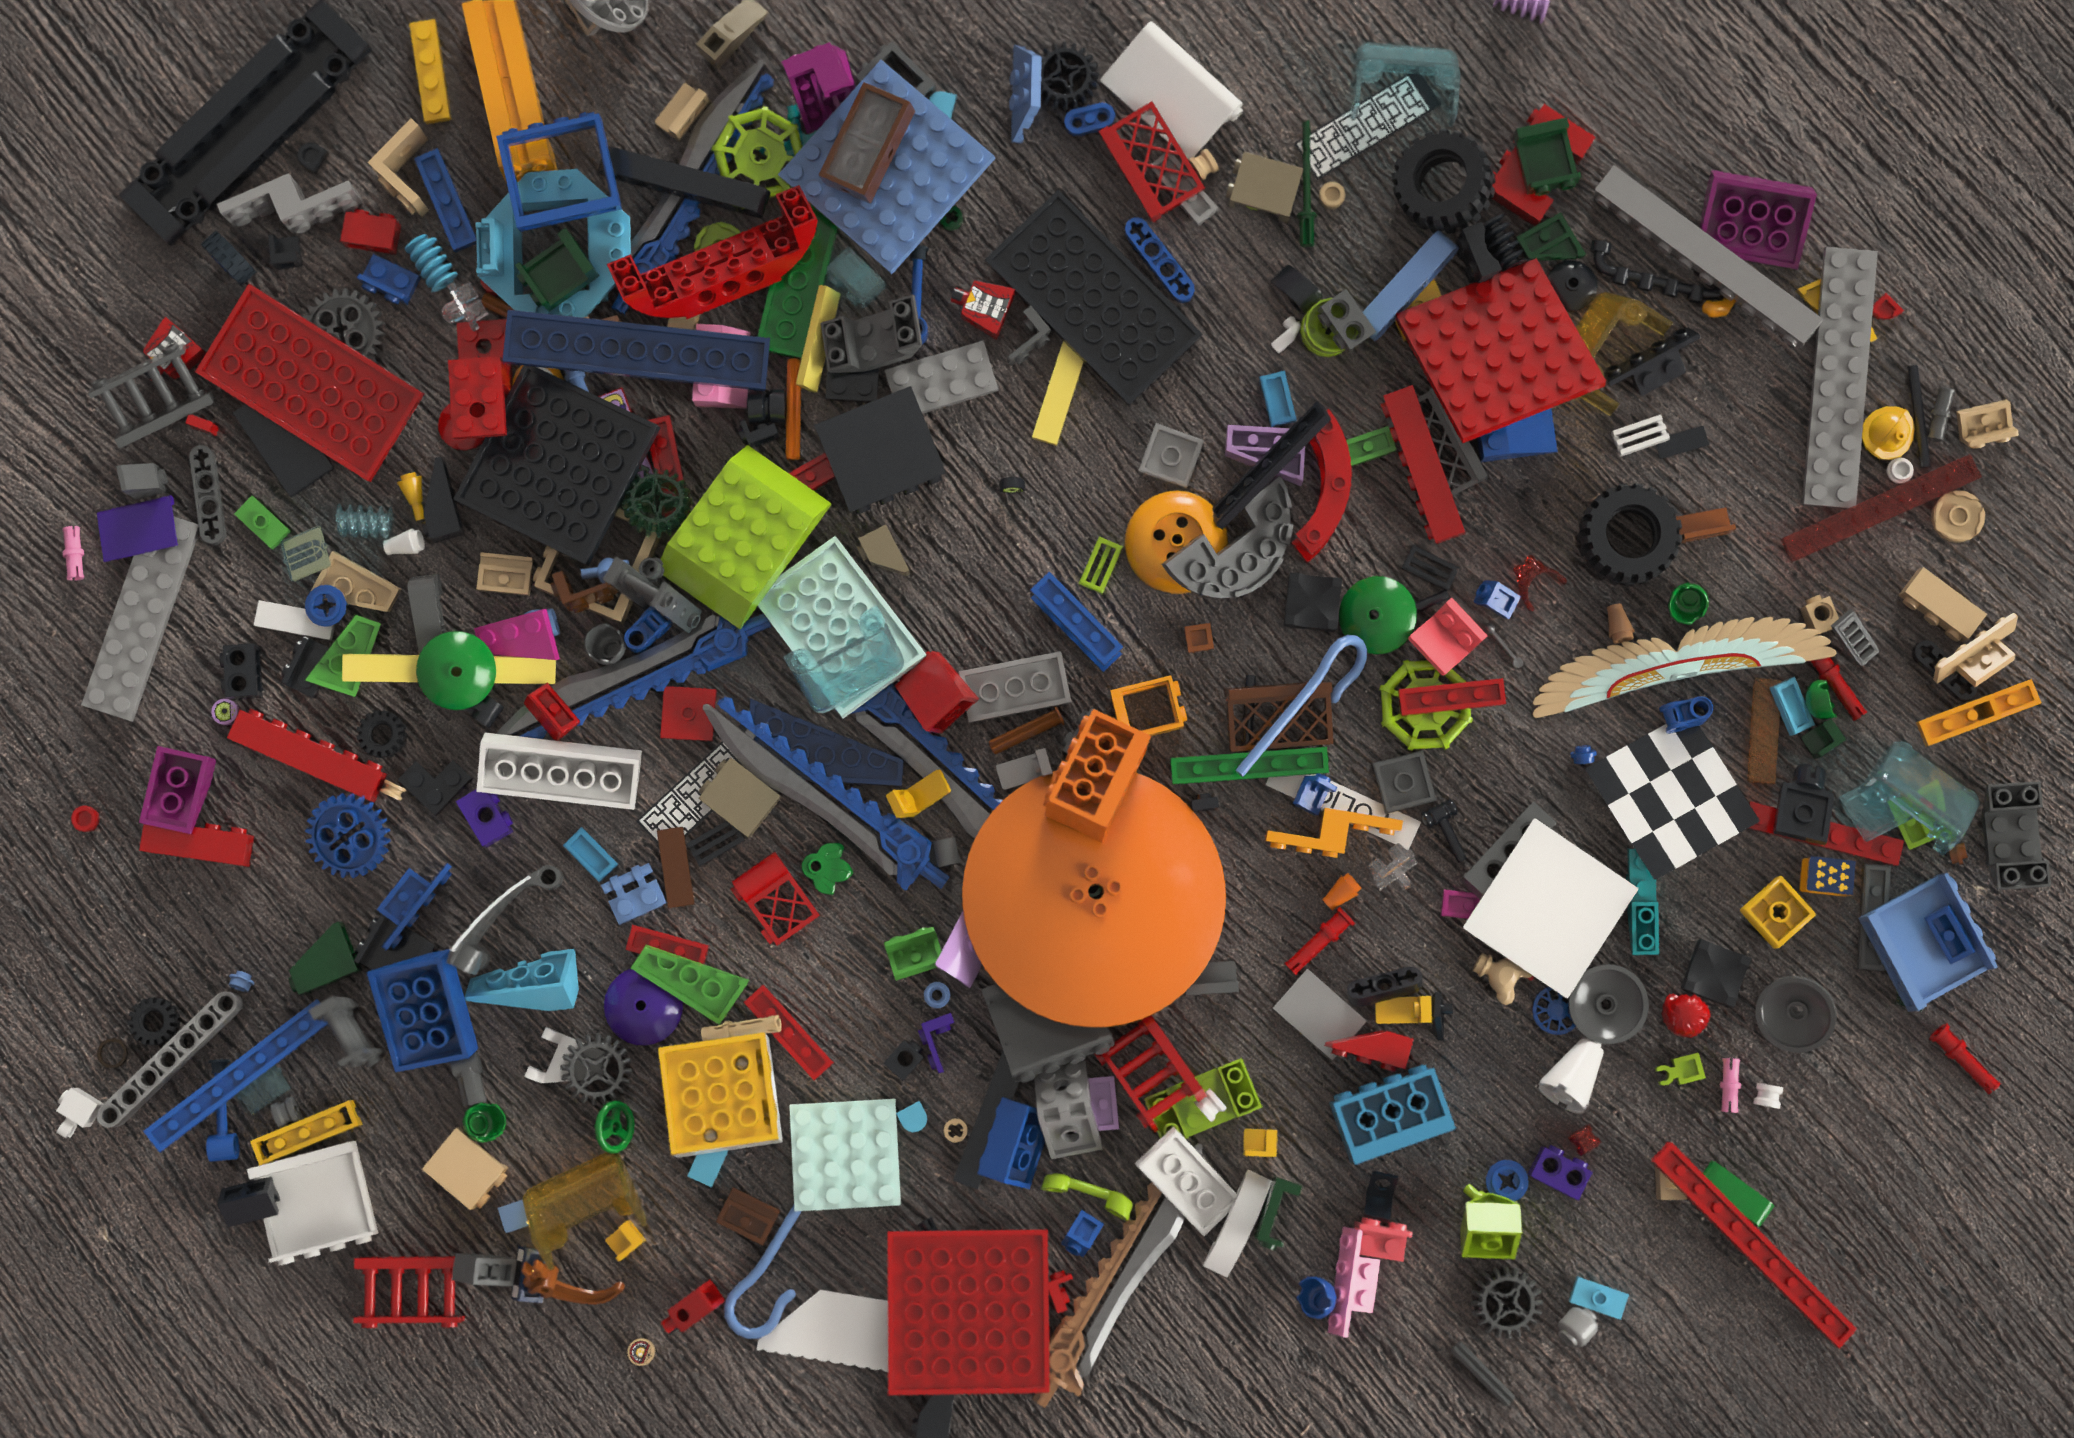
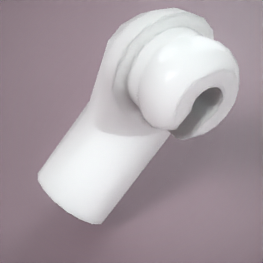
[1271,316,1301,353]

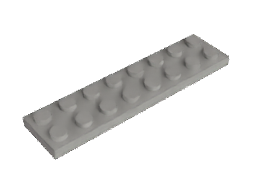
[81,517,200,722]

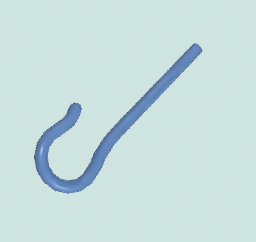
[1235,635,1367,777]
[724,1205,802,1339]

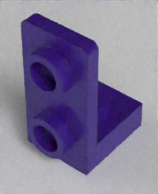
[918,1013,955,1074]

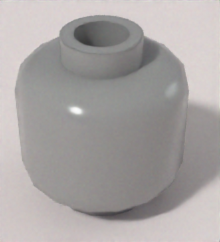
[1558,1307,1598,1348]

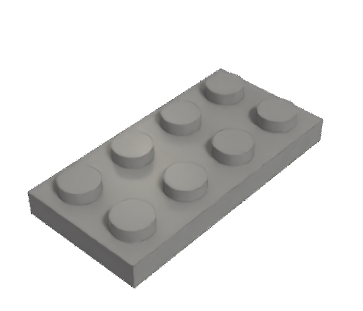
[885,341,998,414]
[959,651,1071,723]

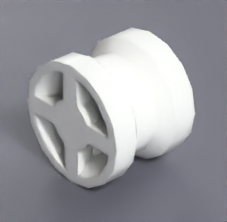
[1753,1083,1783,1109]
[1194,1088,1227,1122]

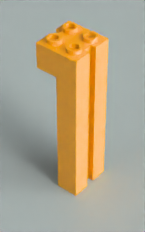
[462,0,557,183]

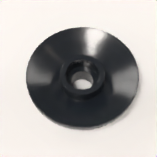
[1547,260,1597,311]

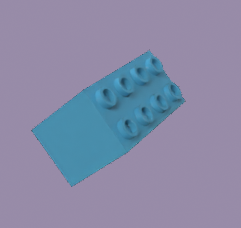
[1329,1064,1456,1165]

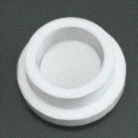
[1887,458,1913,484]

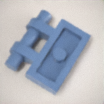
[601,863,667,925]

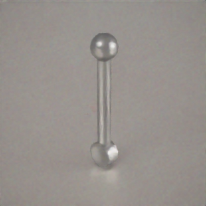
[1485,623,1523,668]

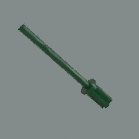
[1297,120,1317,248]

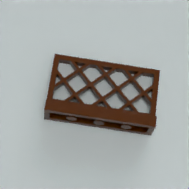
[1224,681,1334,752]

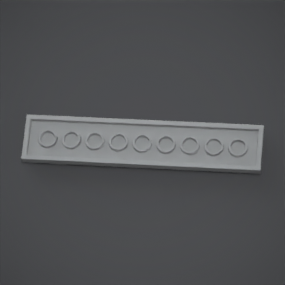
[1802,247,1878,510]

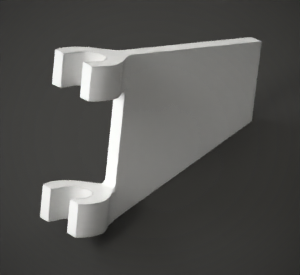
[524,1027,610,1083]

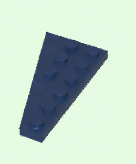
[745,698,904,787]

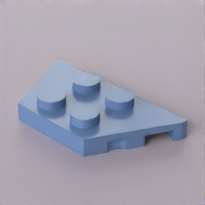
[1009,45,1042,143]

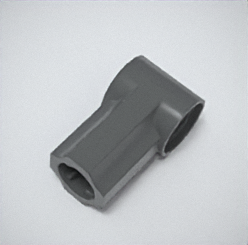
[450,1051,487,1107]

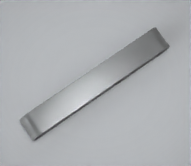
[97,992,243,1128]

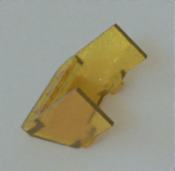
[1576,292,1673,416]
[523,1152,647,1271]

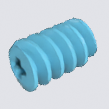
[405,234,458,292]

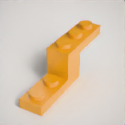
[1916,679,2041,747]
[1265,808,1403,858]

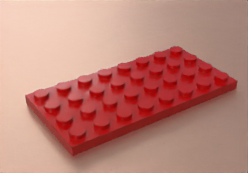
[195,284,424,482]

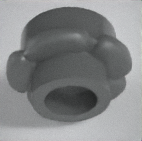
[639,557,664,583]

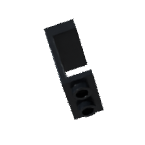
[354,915,440,970]

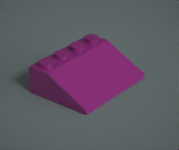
[1700,170,1817,269]

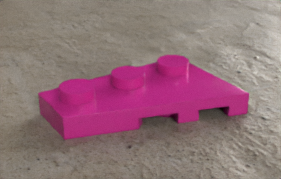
[474,609,560,660]

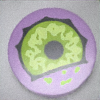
[211,699,239,725]

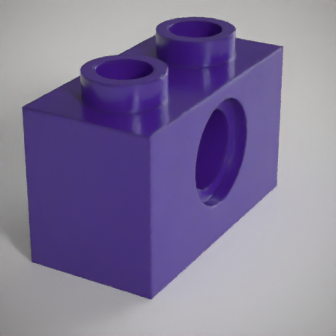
[456,789,514,848]

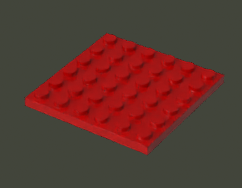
[1395,258,1606,444]
[887,1229,1050,1395]

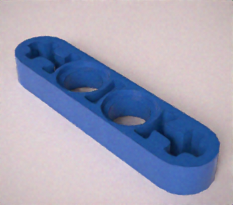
[1125,217,1195,303]

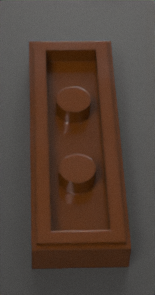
[657,826,695,908]

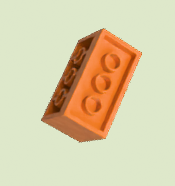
[1043,709,1151,842]

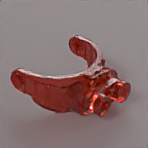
[1513,555,1567,611]

